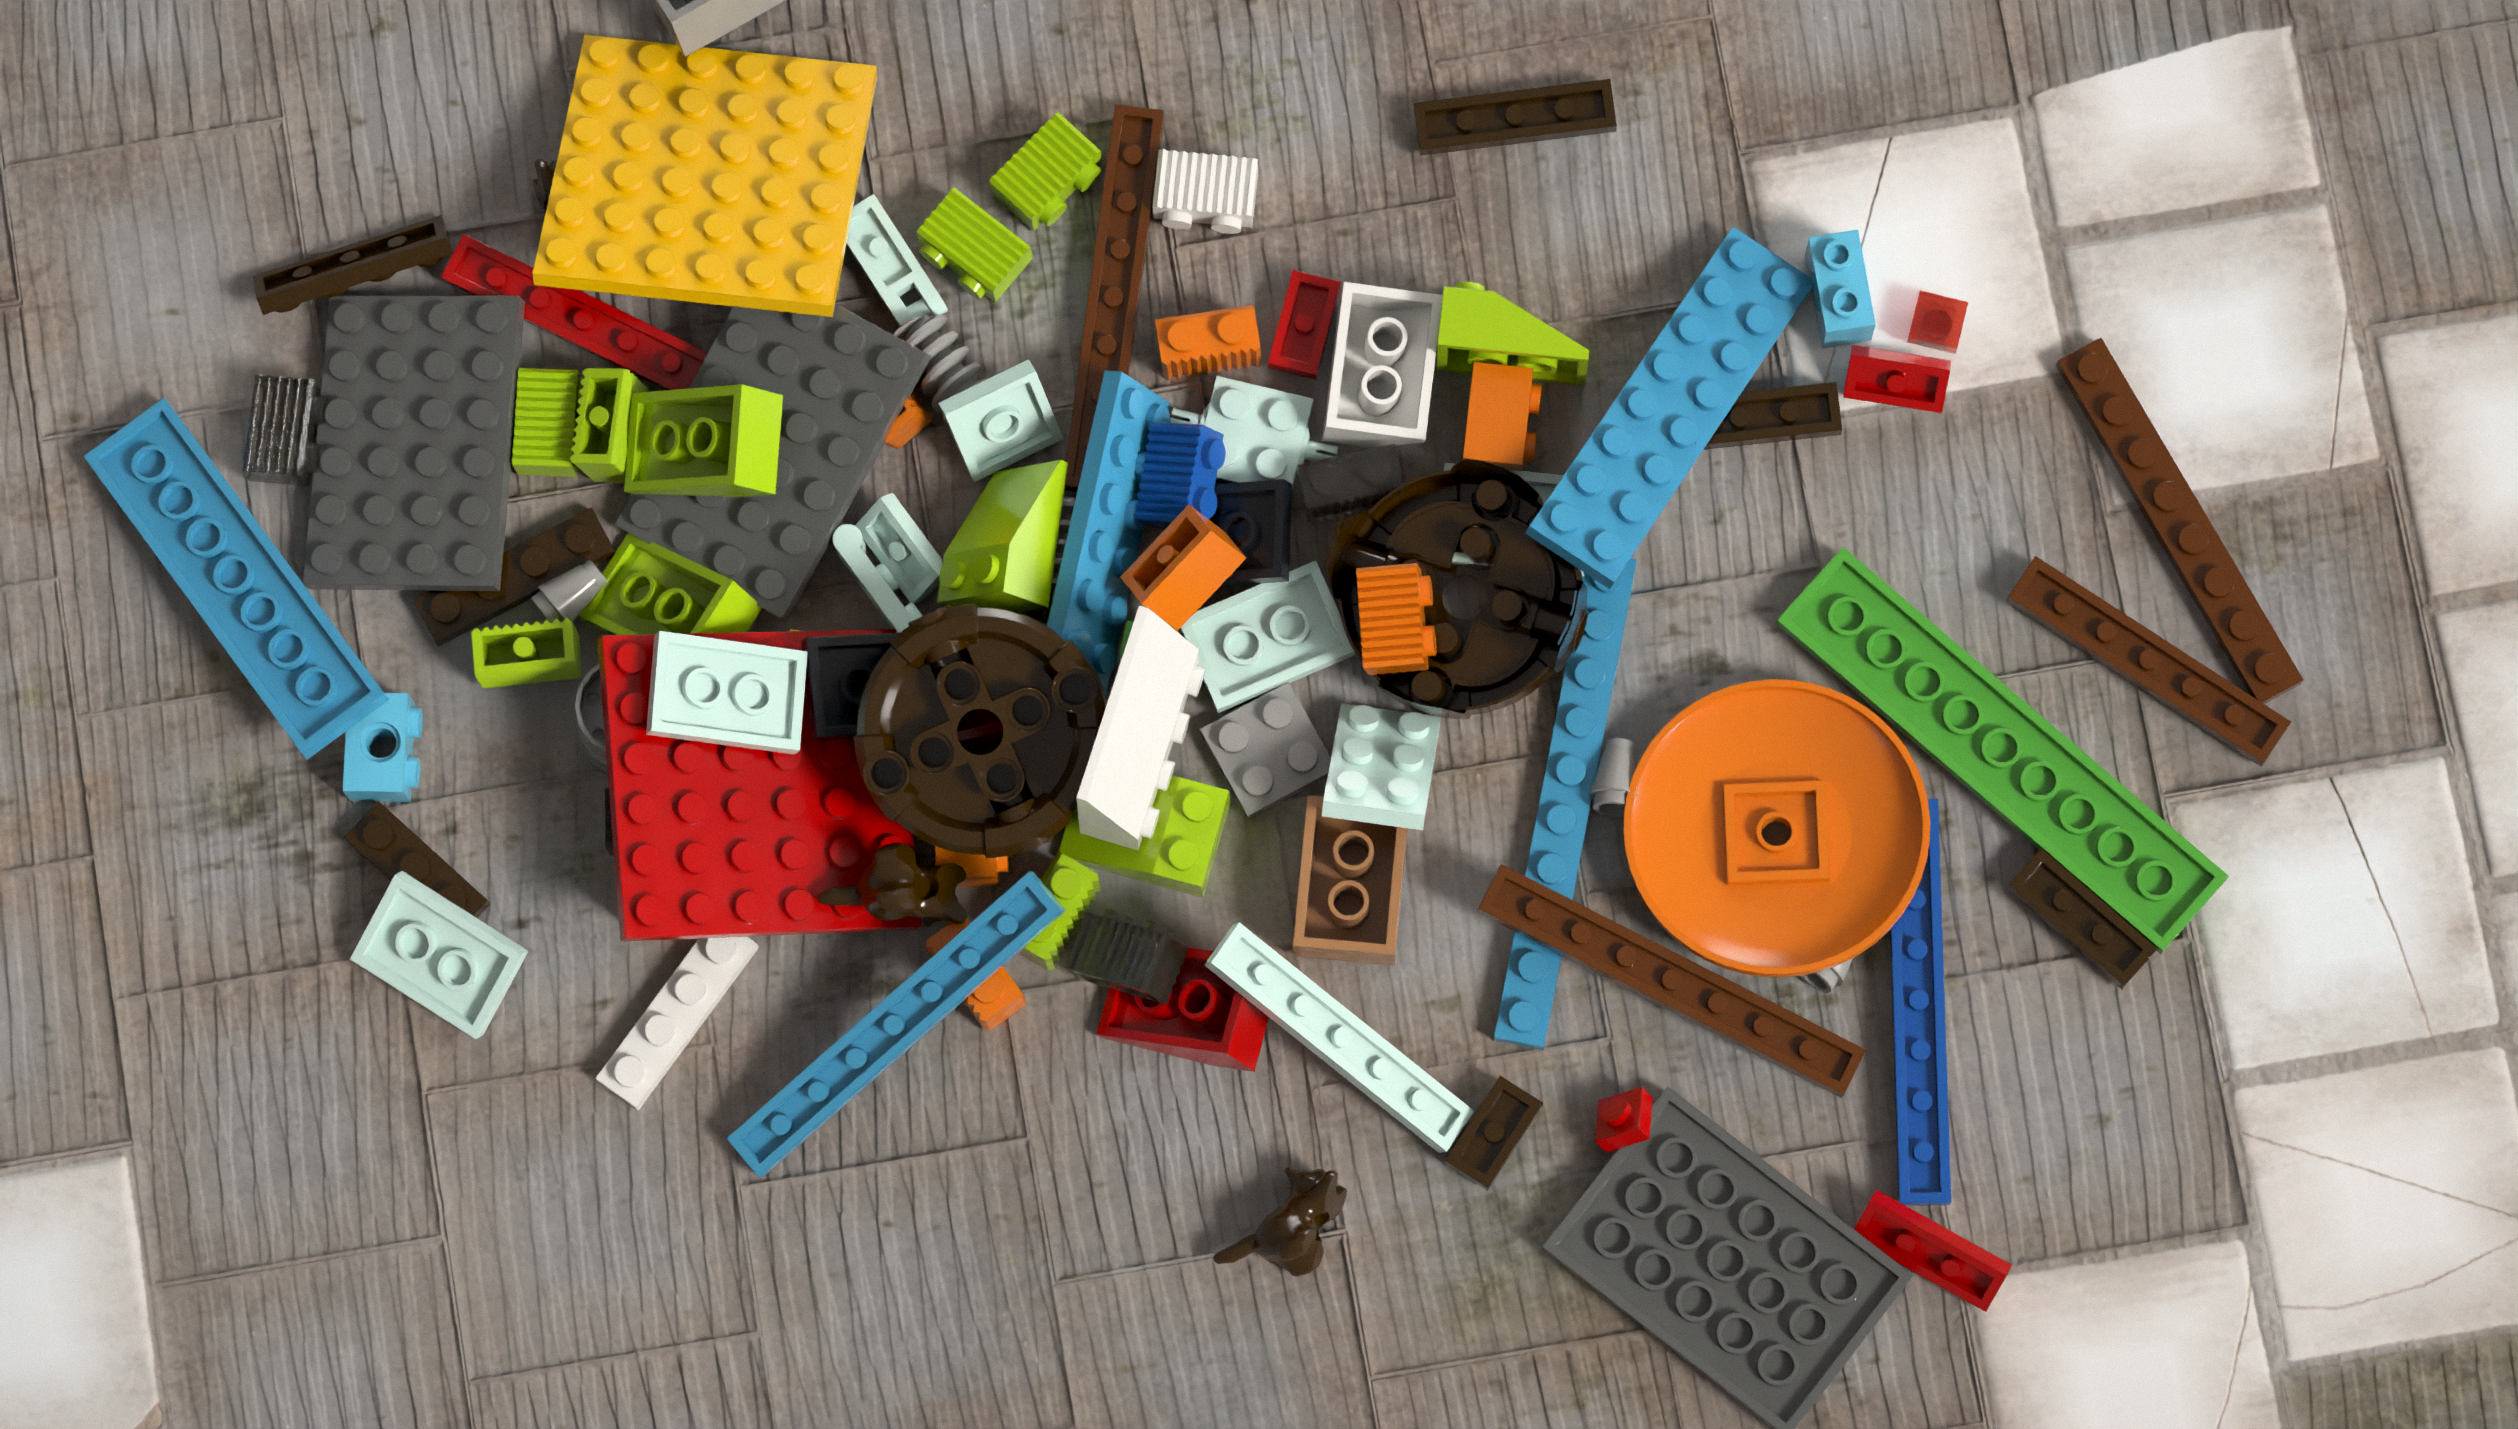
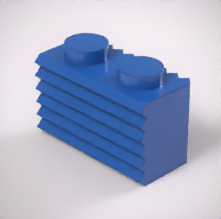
[1133,422,1226,530]

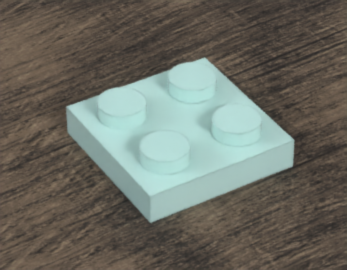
[939,359,1064,482]

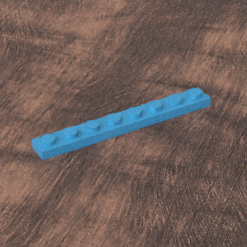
[727,872,1066,1177]

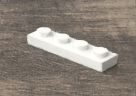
[595,937,759,1110]

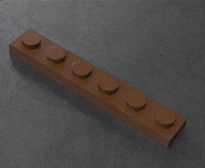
[2006,556,2291,767]

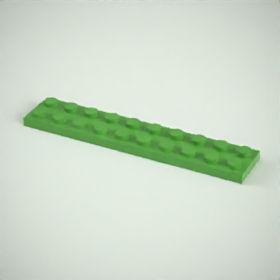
[1776,547,2229,955]

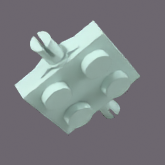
[1170,376,1339,489]

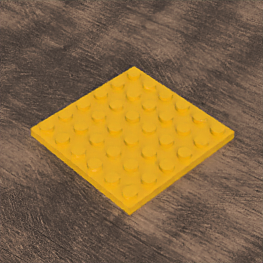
[533,35,877,317]

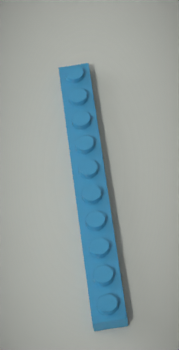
[1494,558,1637,1050]

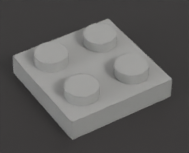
[1200,682,1331,820]

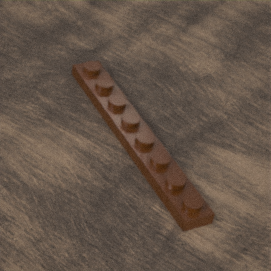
[1064,104,1165,492]
[2056,338,2303,704]
[1476,864,1866,1098]

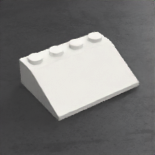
[1076,606,1205,851]

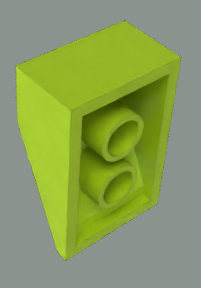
[1437,282,1589,386]
[624,384,783,497]
[937,460,1068,612]
[578,533,762,635]
[1059,776,1231,898]

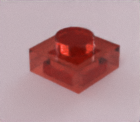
[1907,290,1968,354]

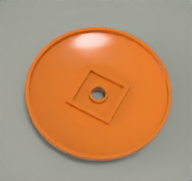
[1623,679,1930,977]

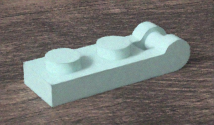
[846,194,948,328]
[833,524,922,633]

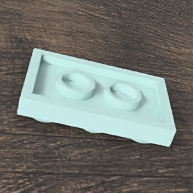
[1180,560,1356,714]
[646,631,808,755]
[1322,703,1441,830]
[350,871,528,1039]

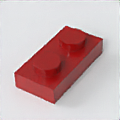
[1268,270,1341,380]
[1843,345,1951,413]

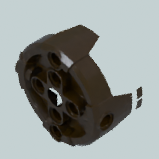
[1324,459,1588,719]
[853,603,1107,859]

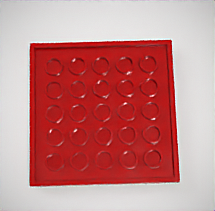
[597,629,921,942]

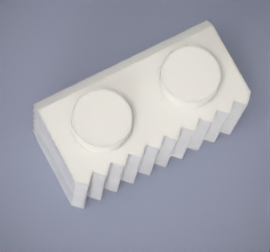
[1152,149,1258,234]

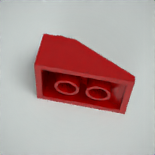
[1096,938,1269,1072]

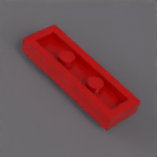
[1854,1190,2012,1312]

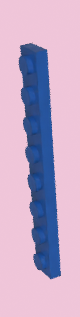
[1890,799,1951,1206]

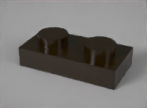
[1445,1076,1543,1191]

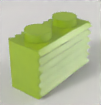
[989,112,1102,232]
[916,187,1033,303]
[512,368,584,478]
[569,368,648,483]
[471,617,583,689]
[1018,852,1102,970]

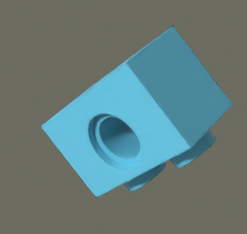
[1805,229,1876,348]
[343,693,423,802]

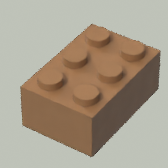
[1293,796,1408,966]

